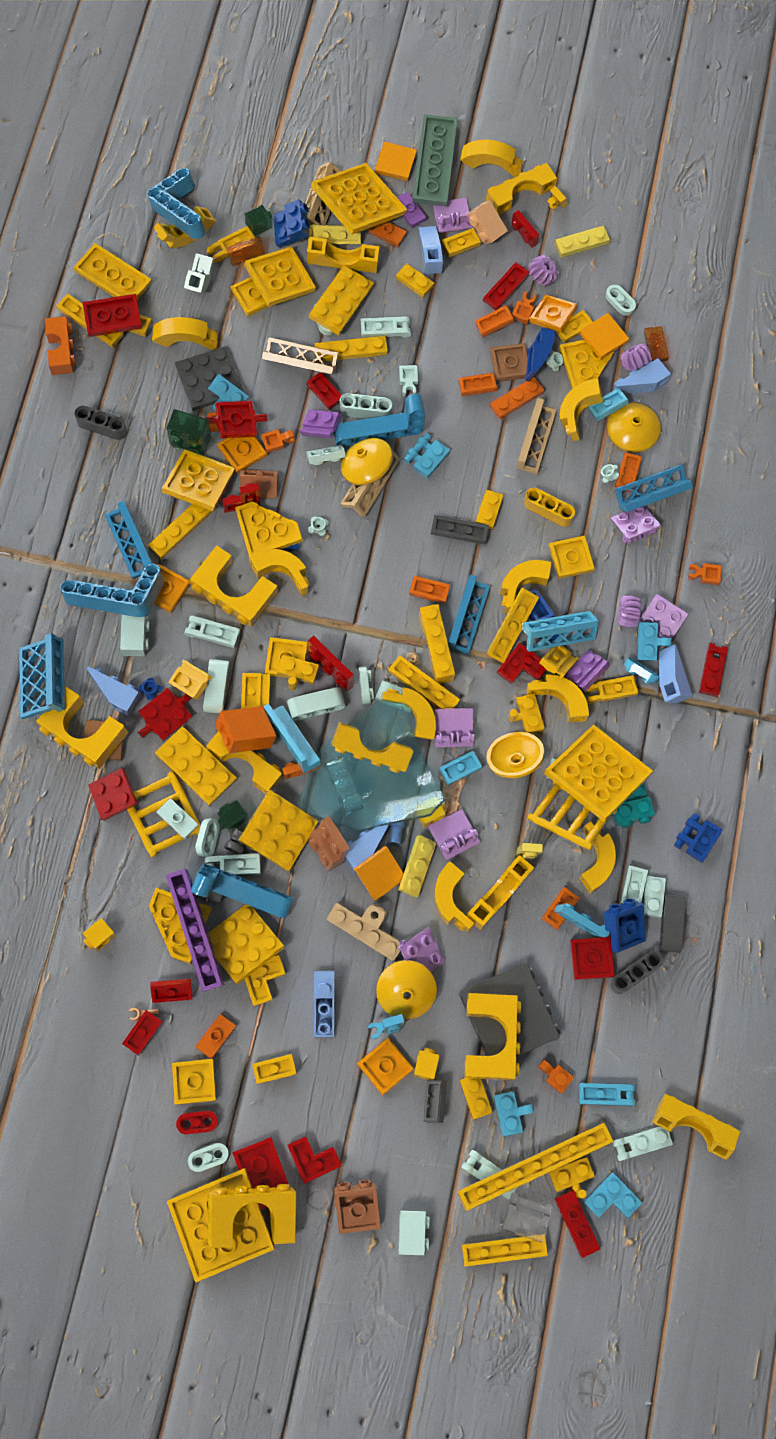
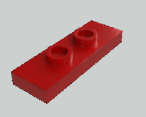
[554,1190,601,1258]

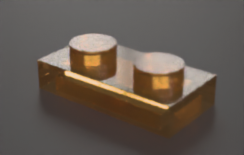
[226,236,265,266]
[644,326,669,362]

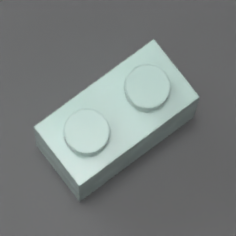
[120,615,150,656]
[398,1210,429,1255]

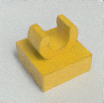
[547,186,568,210]

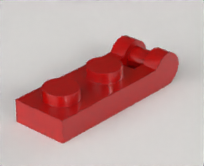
[699,642,728,697]

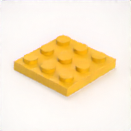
[244,246,316,307]
[162,449,235,512]
[239,790,319,871]
[209,904,285,985]

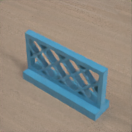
[19,633,65,720]

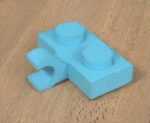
[208,374,248,410]
[637,622,671,661]
[368,1014,404,1039]
[494,1091,534,1137]

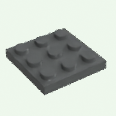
[175,346,243,411]

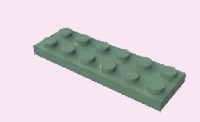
[412,114,458,207]

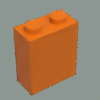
[216,706,276,753]

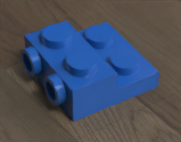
[273,199,310,248]
[604,899,646,953]

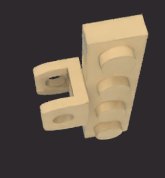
[326,902,401,961]

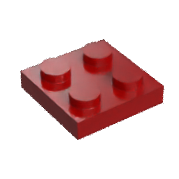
[88,768,138,821]
[570,937,615,980]

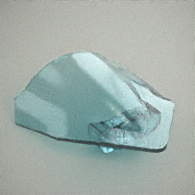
[299,700,445,831]

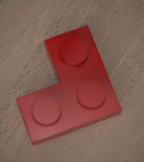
[222,483,261,513]
[497,643,546,684]
[287,1136,342,1184]

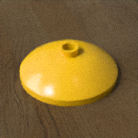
[607,402,661,453]
[340,438,393,485]
[487,732,545,778]
[376,960,437,1019]

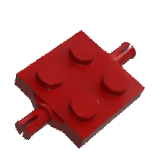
[205,401,267,439]
[137,688,193,742]

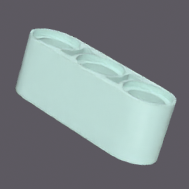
[340,393,392,419]
[203,659,229,714]
[287,687,345,721]

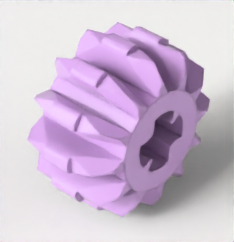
[528,255,559,287]
[620,344,652,371]
[617,595,641,627]

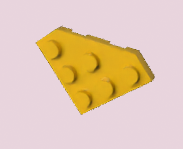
[559,340,615,389]
[235,502,303,556]
[149,888,212,965]

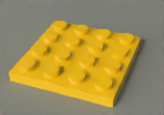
[311,163,407,235]
[544,724,653,822]
[167,1168,275,1283]

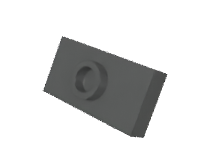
[423,1080,447,1123]

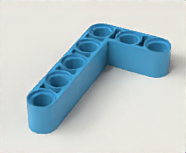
[147,168,206,239]
[333,394,425,447]
[60,564,164,617]
[191,864,294,918]

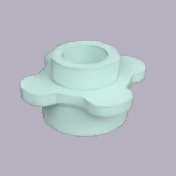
[545,350,563,372]
[601,464,620,483]
[308,516,329,536]

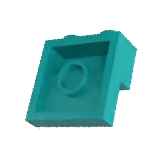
[612,783,655,828]

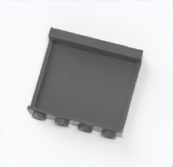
[459,963,561,1057]

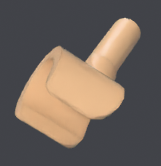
[129,1008,159,1021]

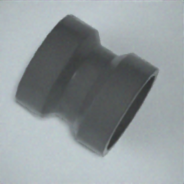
[224,829,245,855]

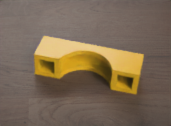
[486,163,557,215]
[307,237,380,273]
[419,604,455,684]
[331,722,414,773]
[206,731,282,794]
[467,855,534,930]
[652,1093,740,1160]

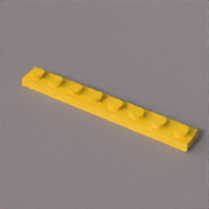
[457,1123,614,1212]

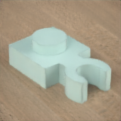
[399,365,418,396]

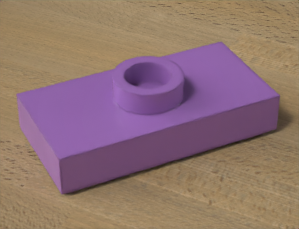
[397,192,426,229]

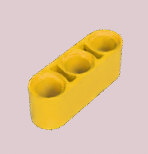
[524,488,575,527]

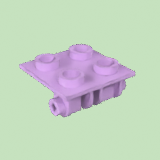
[433,198,473,233]
[611,506,661,544]
[637,594,688,640]
[434,708,474,747]
[428,809,480,860]
[398,927,445,972]

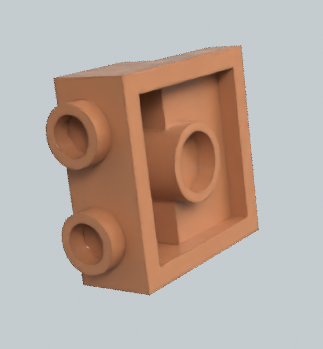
[309,816,350,871]
[334,1179,381,1234]

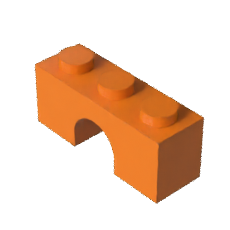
[45,316,76,375]

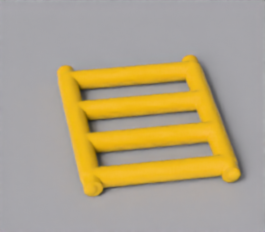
[127,771,201,858]
[527,781,617,850]

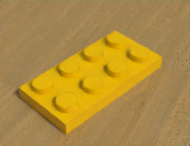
[73,243,152,300]
[308,265,374,336]
[155,726,237,807]

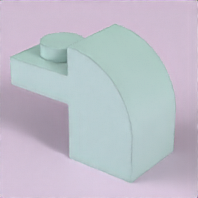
[184,253,214,293]

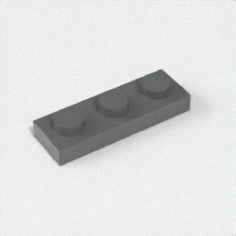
[431,515,489,545]

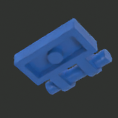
[674,813,723,863]

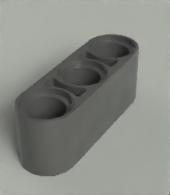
[74,405,127,440]
[659,894,685,953]
[611,951,664,994]

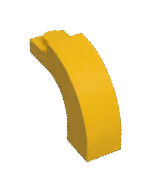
[460,140,523,177]
[154,206,216,248]
[152,317,218,350]
[560,378,603,442]
[249,549,310,596]
[499,560,552,614]
[526,675,589,723]
[381,687,436,740]
[579,821,616,894]
[434,861,474,932]

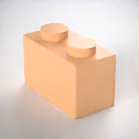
[467,200,508,244]

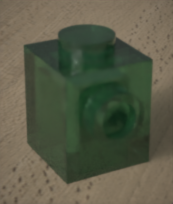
[244,205,273,236]
[217,800,249,833]

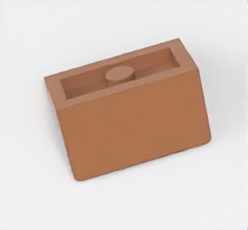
[240,469,278,498]

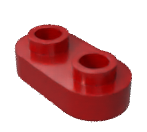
[176,1111,218,1135]

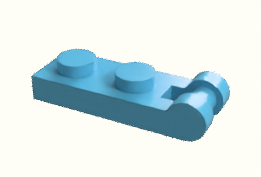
[554,903,610,937]
[579,1083,636,1106]

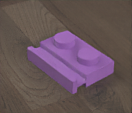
[299,409,342,439]
[564,650,610,692]

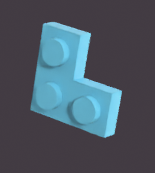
[583,1172,642,1218]

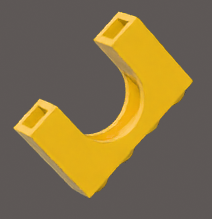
[190,546,278,627]
[36,686,128,769]
[464,993,521,1081]
[208,1184,296,1248]

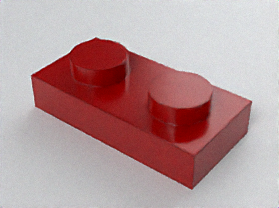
[511,210,539,248]
[306,372,342,410]
[150,979,193,1003]
[122,1010,163,1056]

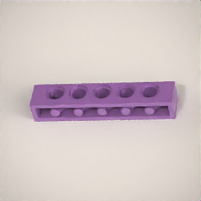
[166,869,225,992]

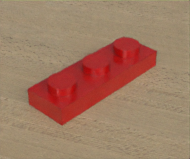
[483,262,529,310]

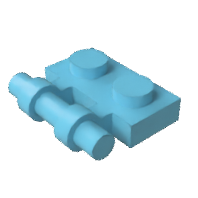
[403,433,450,479]

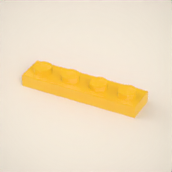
[56,293,124,348]
[314,336,388,362]
[148,504,213,560]
[486,588,539,663]
[388,656,460,709]
[461,1234,548,1267]

